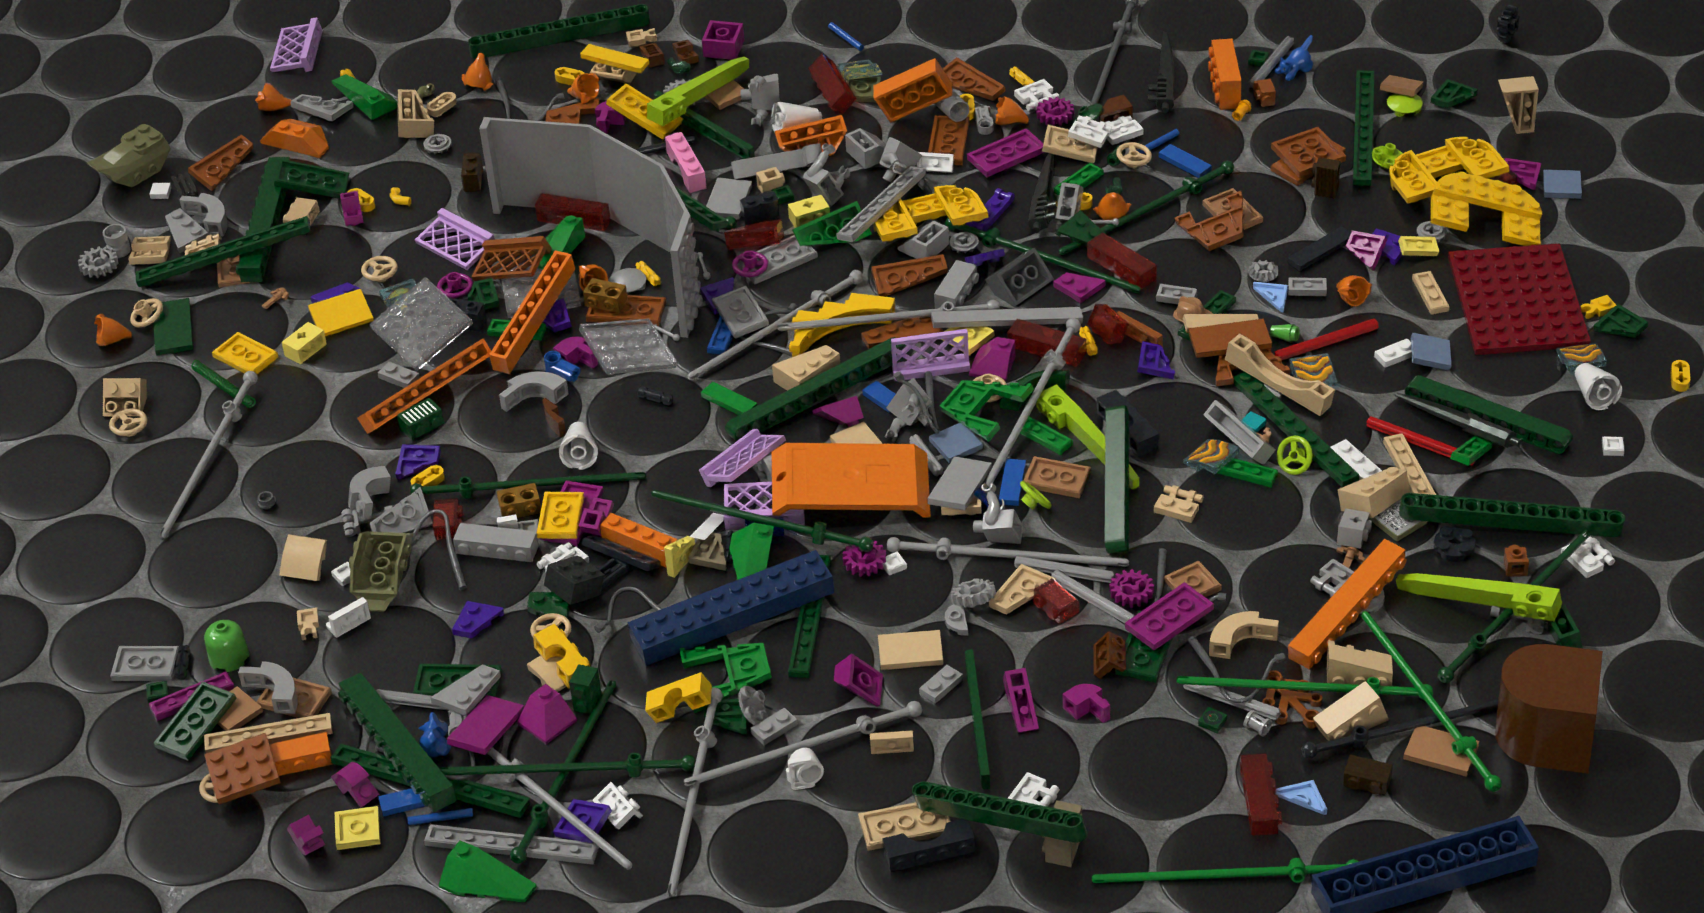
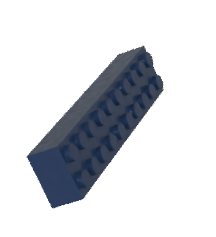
[627,550,835,666]
[1311,816,1539,913]

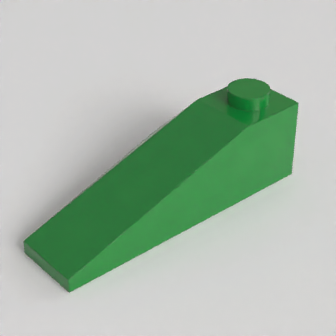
[332,74,398,120]
[792,201,872,246]
[538,215,585,270]
[729,523,774,580]
[439,840,537,902]

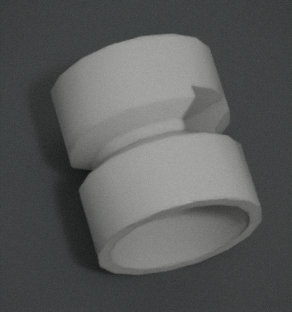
[103,224,131,258]

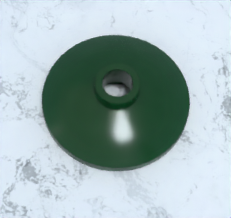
[1073,104,1103,123]

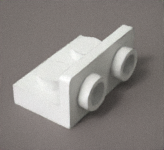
[326,597,371,638]
[593,782,643,829]

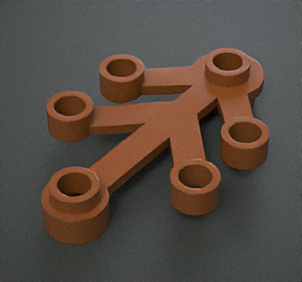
[1262,670,1322,729]

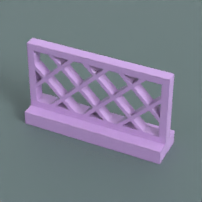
[270,17,323,72]
[415,208,495,270]
[891,329,970,381]
[699,429,786,487]
[724,482,805,530]

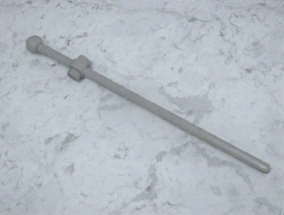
[687,270,863,380]
[777,300,1000,331]
[984,318,1081,489]
[159,371,258,539]
[887,537,1129,567]
[667,688,723,897]
[684,701,922,787]
[487,747,632,869]

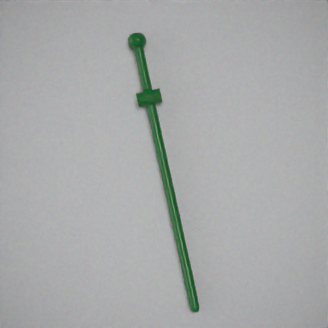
[1361,611,1502,792]
[1177,676,1433,700]
[1092,858,1359,883]

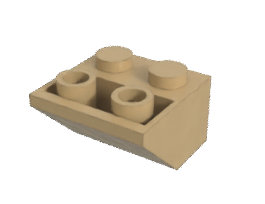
[590,62,636,84]
[103,378,147,417]

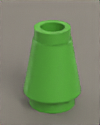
[1270,324,1300,343]

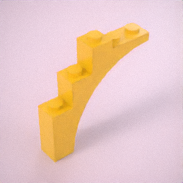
[789,293,895,357]

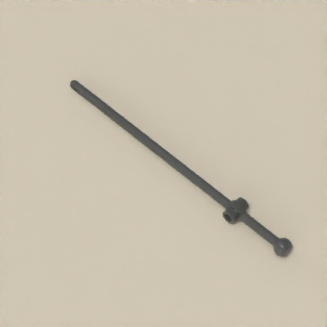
[1090,0,1138,105]

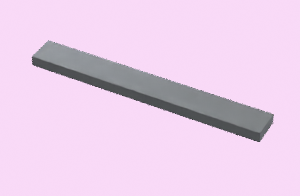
[836,166,926,242]
[931,307,1083,328]
[424,824,599,864]

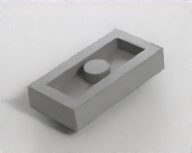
[1288,278,1327,296]
[1156,284,1197,304]
[378,362,420,388]
[919,665,963,704]
[751,708,798,745]

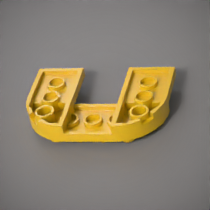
[1390,137,1509,204]
[1431,172,1542,246]
[873,185,988,242]

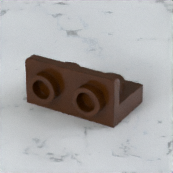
[1093,631,1126,679]

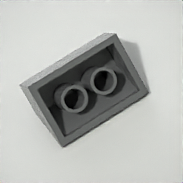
[985,248,1054,307]

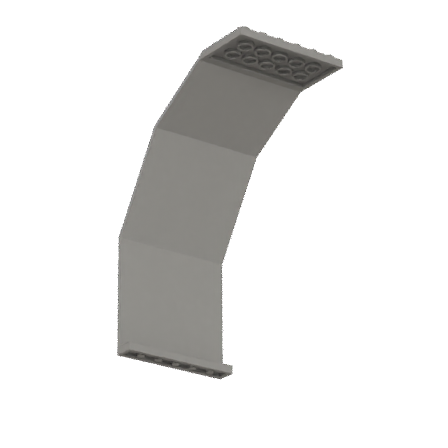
[479,117,702,338]

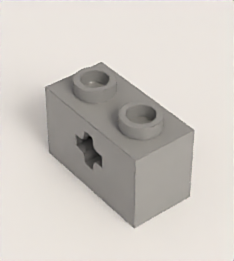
[1056,182,1083,222]
[1337,508,1372,548]

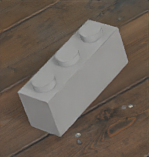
[934,260,979,309]

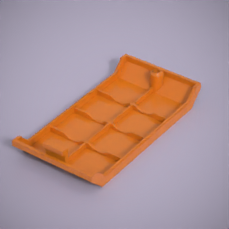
[771,443,931,517]

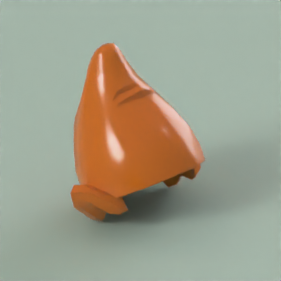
[462,53,493,91]
[567,73,599,104]
[255,83,292,111]
[995,96,1029,125]
[1093,192,1132,220]
[578,264,608,291]
[1336,275,1372,307]
[94,314,132,346]

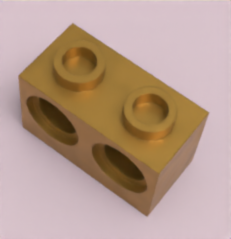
[583,278,628,313]
[496,483,541,518]

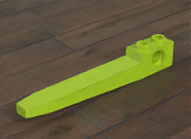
[647,57,749,126]
[1036,385,1139,489]
[1396,573,1562,621]

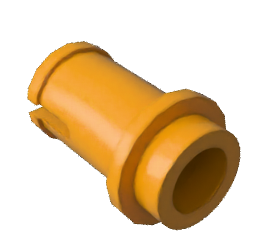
[1232,100,1251,121]

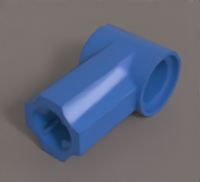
[544,351,581,382]

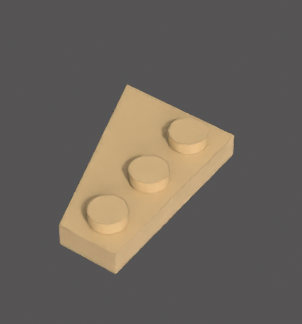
[989,564,1056,615]

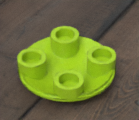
[1387,93,1423,117]
[1372,143,1403,169]

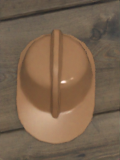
[1173,296,1213,323]

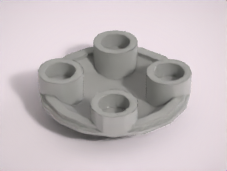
[610,268,646,294]
[739,686,768,725]

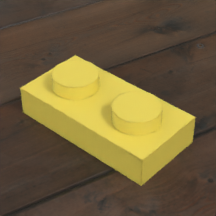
[1398,236,1439,256]

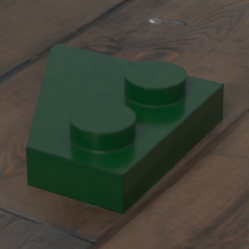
[1430,79,1478,108]
[1055,210,1106,248]
[468,278,500,309]
[704,699,747,734]

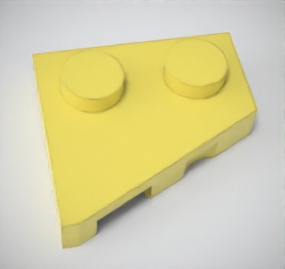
[664,536,695,578]

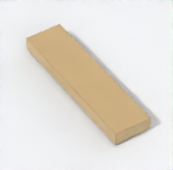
[1183,314,1258,332]

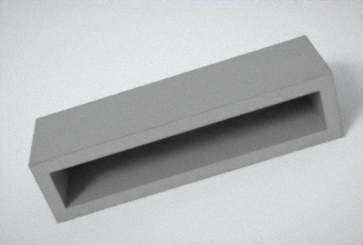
[1203,400,1276,465]
[453,523,539,562]

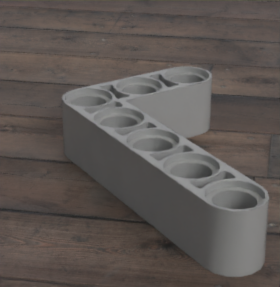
[731,143,822,179]

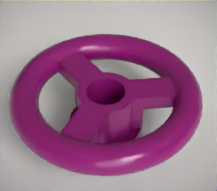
[732,250,769,277]
[437,272,473,299]

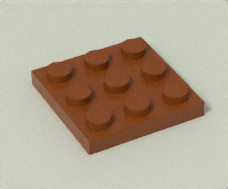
[1271,127,1346,178]
[204,733,281,805]

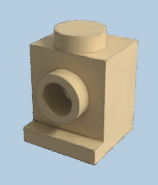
[756,167,785,193]

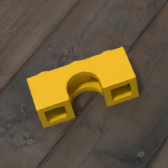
[533,624,590,689]
[645,672,712,723]

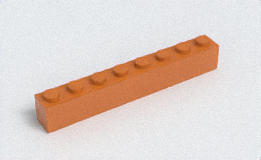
[489,250,575,374]
[357,338,491,434]
[1288,539,1406,669]

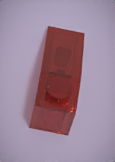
[724,220,784,250]

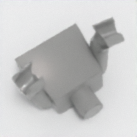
[741,74,780,126]
[880,137,930,190]
[803,143,850,206]
[885,378,933,443]
[973,482,1023,544]

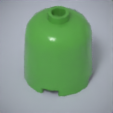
[204,620,249,672]

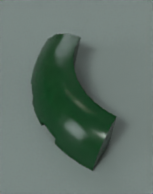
[1000,369,1070,411]

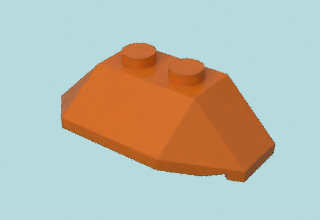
[774,115,847,156]
[260,119,329,158]

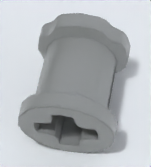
[1243,710,1272,737]

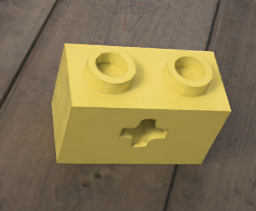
[788,195,830,228]
[282,322,327,365]

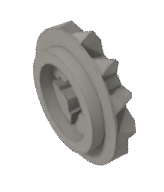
[423,134,451,154]
[1416,221,1447,243]
[949,232,979,254]
[1248,260,1278,282]

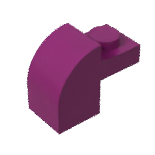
[595,101,626,134]
[340,191,364,226]
[553,337,598,368]
[579,497,614,536]
[1063,684,1110,723]
[331,762,379,808]
[287,815,325,855]

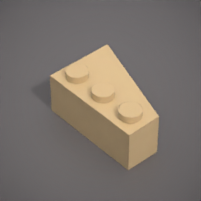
[1498,76,1539,134]
[397,89,434,138]
[772,345,840,391]
[1338,467,1410,518]
[1327,640,1393,686]
[1313,681,1389,741]

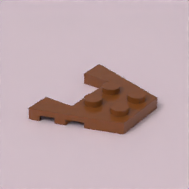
[546,99,600,124]
[1175,191,1244,251]
[1216,348,1290,386]

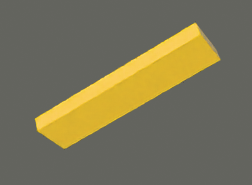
[580,44,649,74]

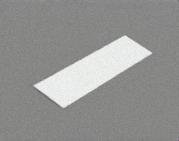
[690,513,724,540]

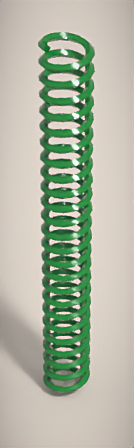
[191,360,256,408]

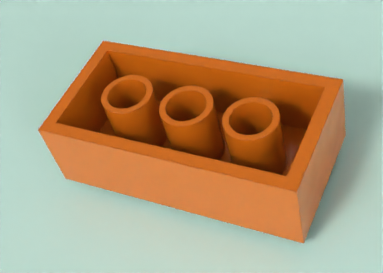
[1208,39,1241,110]
[873,58,952,123]

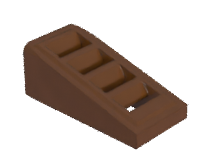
[639,43,665,68]

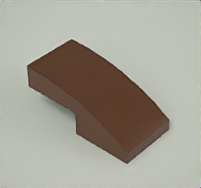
[672,39,699,66]
[543,398,566,437]

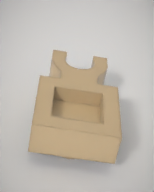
[626,28,657,47]
[297,608,319,640]

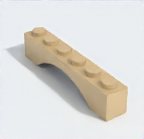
[1225,333,1335,416]

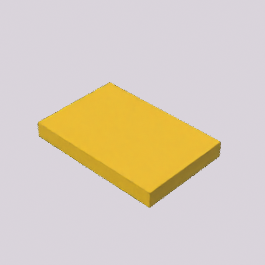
[308,289,374,336]
[212,332,279,374]
[537,492,584,539]

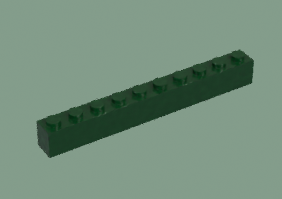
[236,157,290,282]
[338,672,456,813]

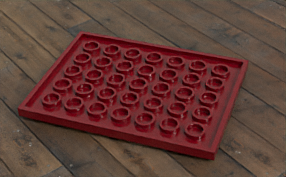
[1448,243,1591,355]

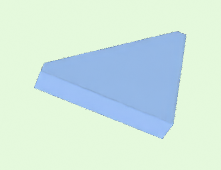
[1253,282,1288,313]
[1275,780,1327,815]

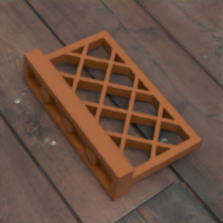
[472,236,552,281]

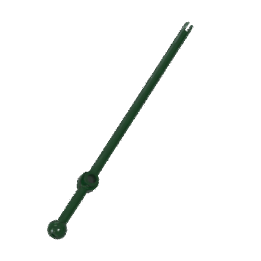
[1059,160,1235,255]
[945,218,1141,293]
[410,472,646,499]
[651,490,874,552]
[1437,530,1591,683]
[510,680,617,864]
[439,753,695,778]

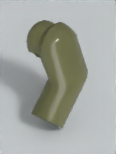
[417,83,435,100]

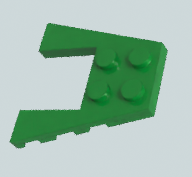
[940,380,1034,441]
[679,643,772,713]

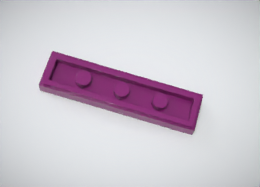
[149,672,235,721]

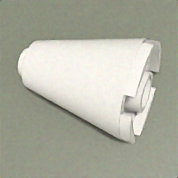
[771,102,822,131]
[1575,363,1622,410]
[559,422,598,470]

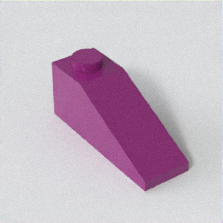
[1003,668,1039,733]

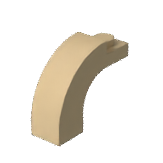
[1209,611,1279,659]

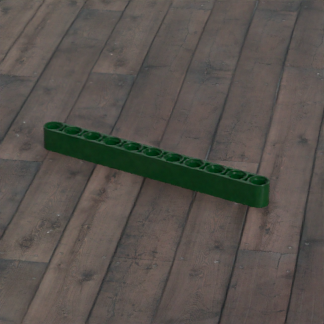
[468,4,650,59]
[725,337,910,441]
[1399,493,1625,537]

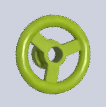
[1277,436,1313,475]
[1020,481,1052,509]

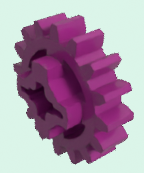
[1036,97,1074,126]
[843,541,886,577]
[1109,569,1154,608]

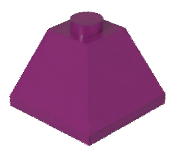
[969,337,1016,382]
[812,396,864,427]
[834,654,883,707]
[517,684,577,744]

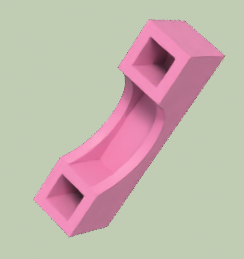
[665,132,707,193]

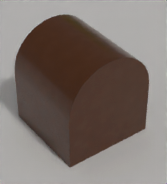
[1495,644,1603,774]

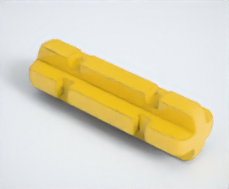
[1009,67,1035,86]
[636,261,661,286]
[1079,326,1098,356]

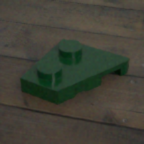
[1594,304,1648,338]
[527,592,570,626]

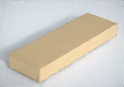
[1412,271,1449,314]

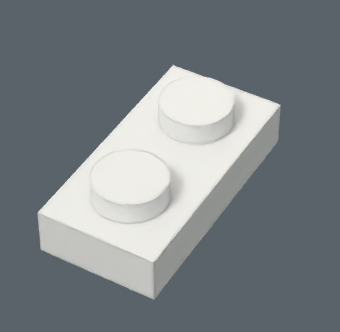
[917,152,954,173]
[1374,339,1412,368]

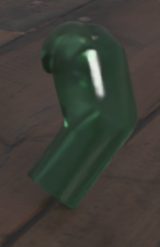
[667,58,691,73]
[1105,177,1123,194]

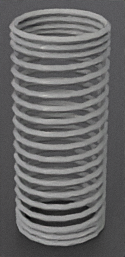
[934,90,969,122]

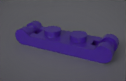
[966,188,1015,232]

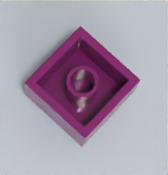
[702,20,745,60]

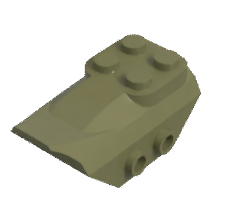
[86,124,171,187]
[349,531,414,612]

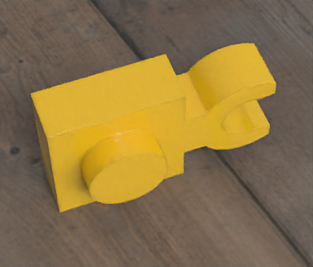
[1581,295,1616,319]

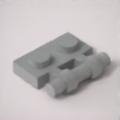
[1310,559,1354,597]

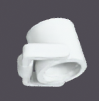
[786,748,824,790]

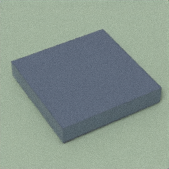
[1543,170,1582,199]
[1411,333,1451,370]
[929,423,983,463]

